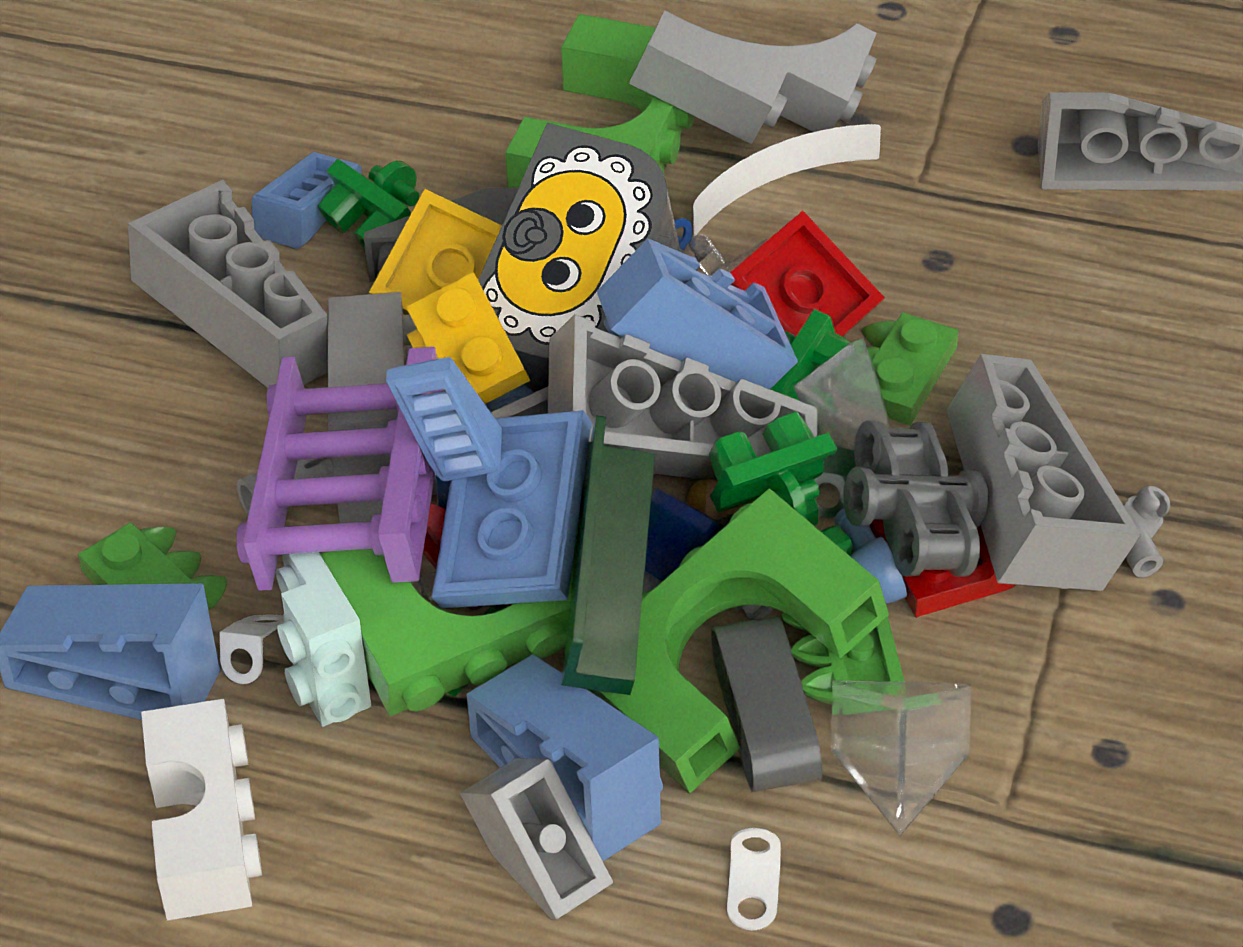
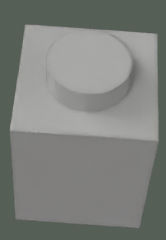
[460,758,614,920]

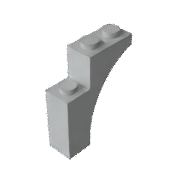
[629,10,877,144]

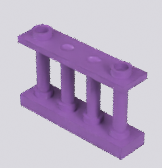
[237,347,446,591]

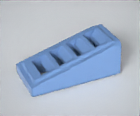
[252,152,361,249]
[386,357,502,481]

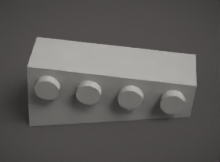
[128,180,328,388]
[328,292,417,523]
[548,314,817,481]
[946,354,1141,591]

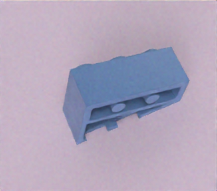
[596,238,798,389]
[0,583,220,720]
[467,654,663,861]

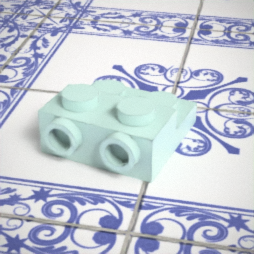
[276,552,372,727]

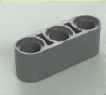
[711,616,822,792]

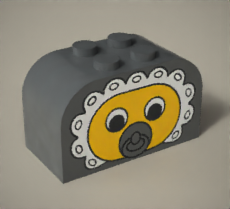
[478,123,680,392]

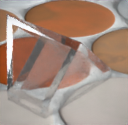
[793,338,891,450]
[831,680,971,836]

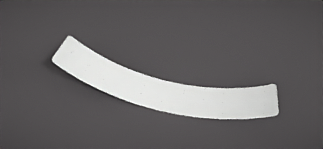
[693,124,881,237]

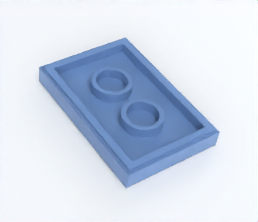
[432,410,592,608]

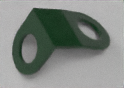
[814,446,856,518]

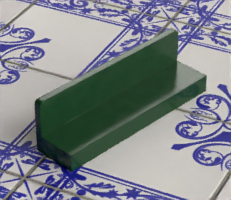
[561,415,655,695]

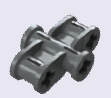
[843,420,988,577]

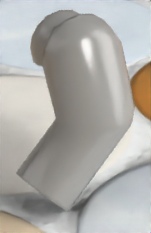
[1123,486,1171,578]

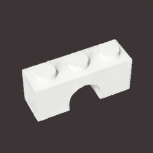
[141,699,262,921]

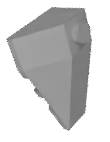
[1038,92,1243,190]

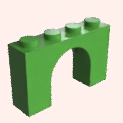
[505,14,695,188]
[587,488,889,794]
[320,512,580,717]

